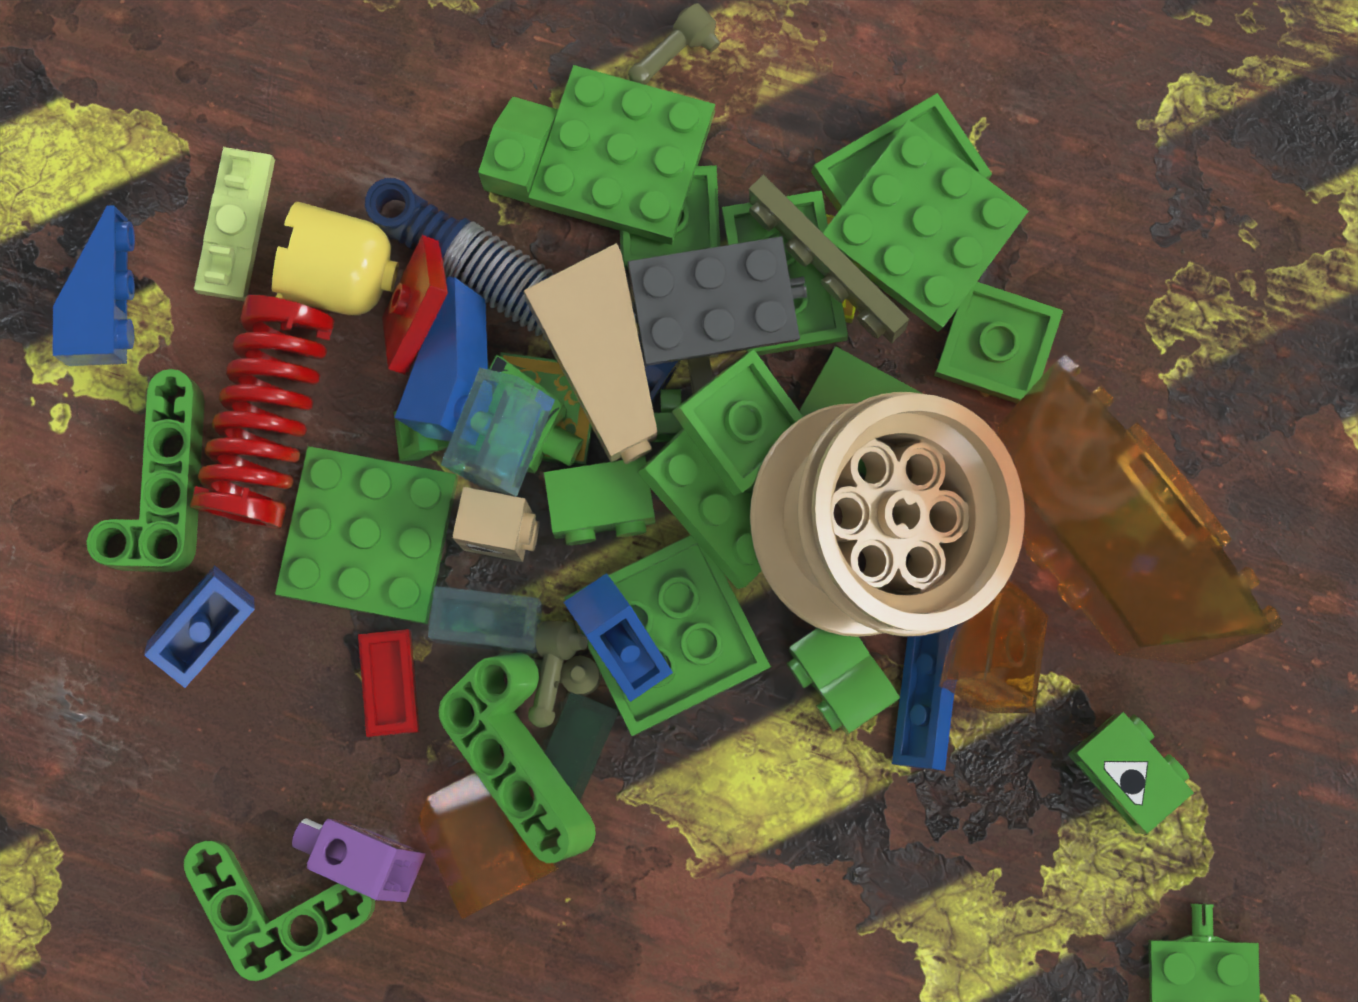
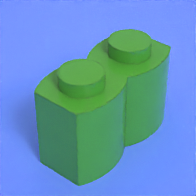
[786,628,900,735]

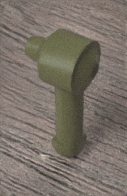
[628,3,720,85]
[528,620,588,728]
[497,652,601,696]

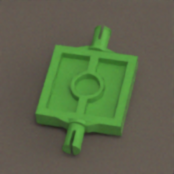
[1149,903,1260,1002]

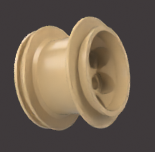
[750,392,1025,637]

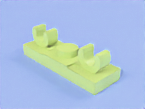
[194,147,275,301]

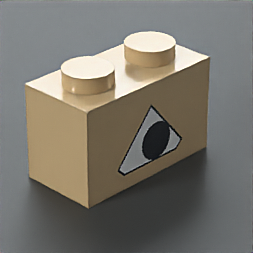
[452,487,539,562]

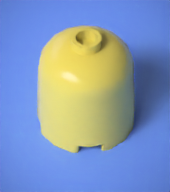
[272,201,399,315]

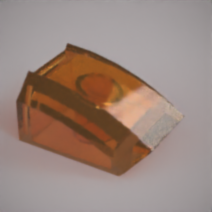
[939,579,1048,713]
[418,772,559,919]

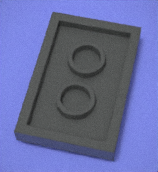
[628,236,800,366]

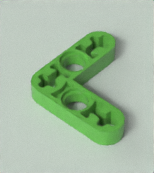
[184,841,375,981]

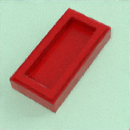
[358,629,420,737]

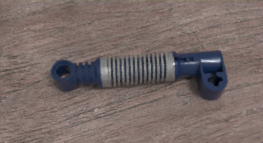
[365,178,681,407]

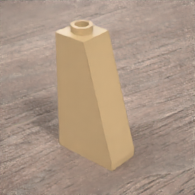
[524,243,658,464]

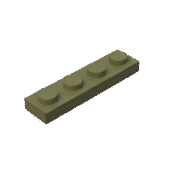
[749,174,909,344]

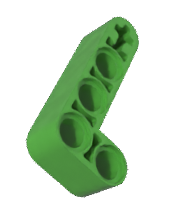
[86,369,205,572]
[439,652,596,863]

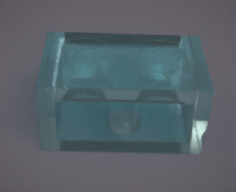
[441,368,555,497]
[428,586,543,655]

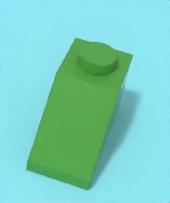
[478,96,558,203]

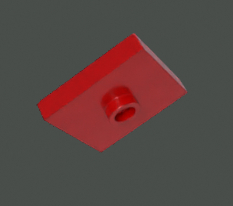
[382,235,448,375]

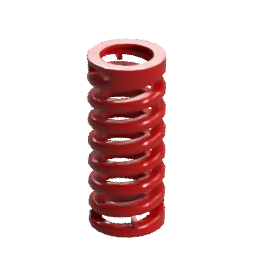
[190,295,335,529]

